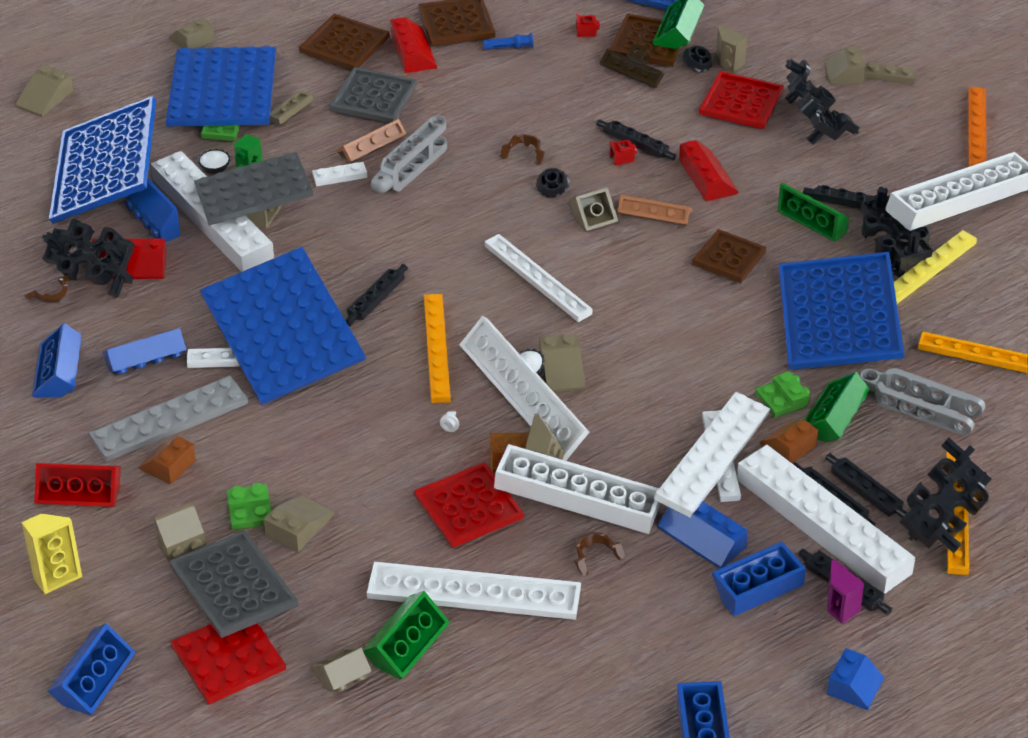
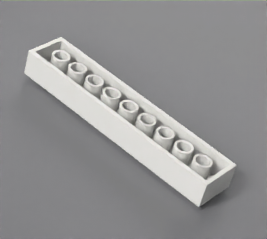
[151,151,274,272]
[885,152,1028,231]
[737,445,915,593]

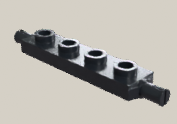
[596,119,676,160]
[803,185,876,208]
[345,264,408,327]
[825,453,908,518]
[793,462,876,526]
[798,548,893,615]

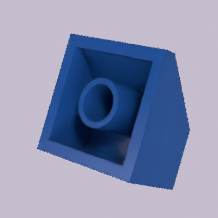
[827,648,884,710]

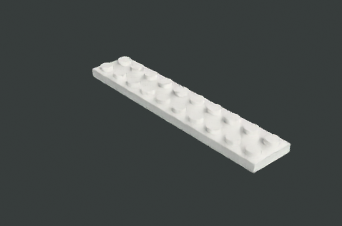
[459,316,589,461]
[654,392,770,517]
[367,562,581,620]

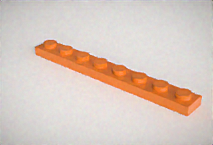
[968,87,987,167]

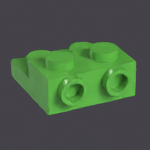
[755,371,810,418]
[227,483,271,530]

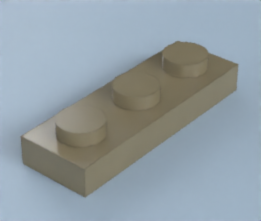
[864,63,916,84]
[270,90,314,125]

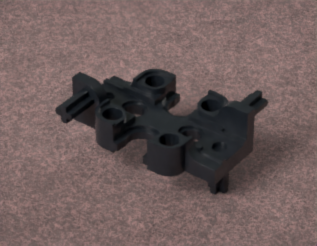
[785,59,860,145]
[860,186,933,278]
[42,218,135,298]
[900,437,992,553]

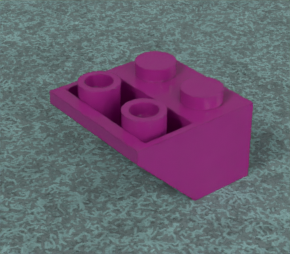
[827,559,864,624]

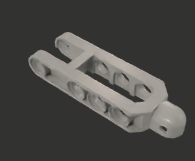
[371,116,447,194]
[860,368,985,436]

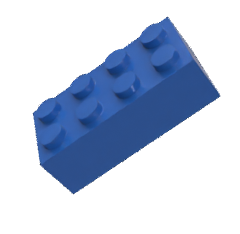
[676,681,730,738]

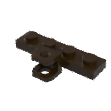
[599,44,664,88]

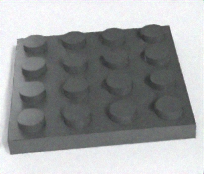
[330,67,417,123]

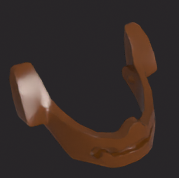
[501,134,545,165]
[25,275,69,303]
[574,532,625,576]

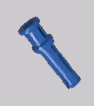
[483,33,534,50]

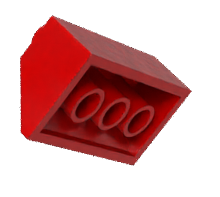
[390,17,437,73]
[679,140,739,201]
[92,238,167,279]
[34,463,121,507]

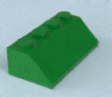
[652,0,704,49]
[777,183,849,242]
[804,372,870,443]
[363,591,450,679]

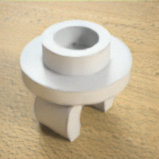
[440,411,459,432]

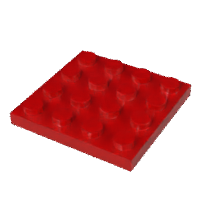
[699,71,784,129]
[414,462,524,548]
[170,623,286,705]

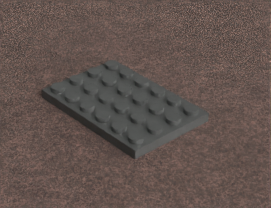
[194,152,314,226]
[169,530,299,638]

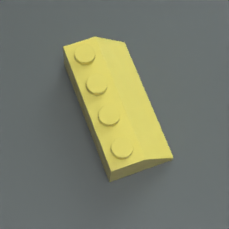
[22,514,82,594]

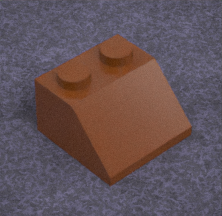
[760,419,818,463]
[139,436,196,484]

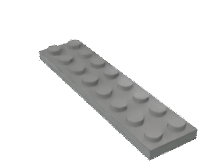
[89,376,248,462]

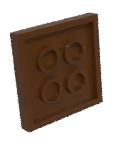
[692,229,766,283]

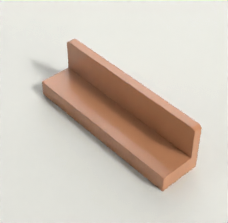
[336,119,406,162]
[617,195,692,225]

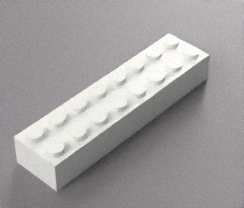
[494,444,660,534]

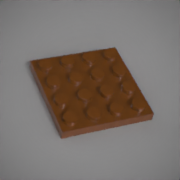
[419,0,495,46]
[299,13,390,70]
[610,13,682,67]

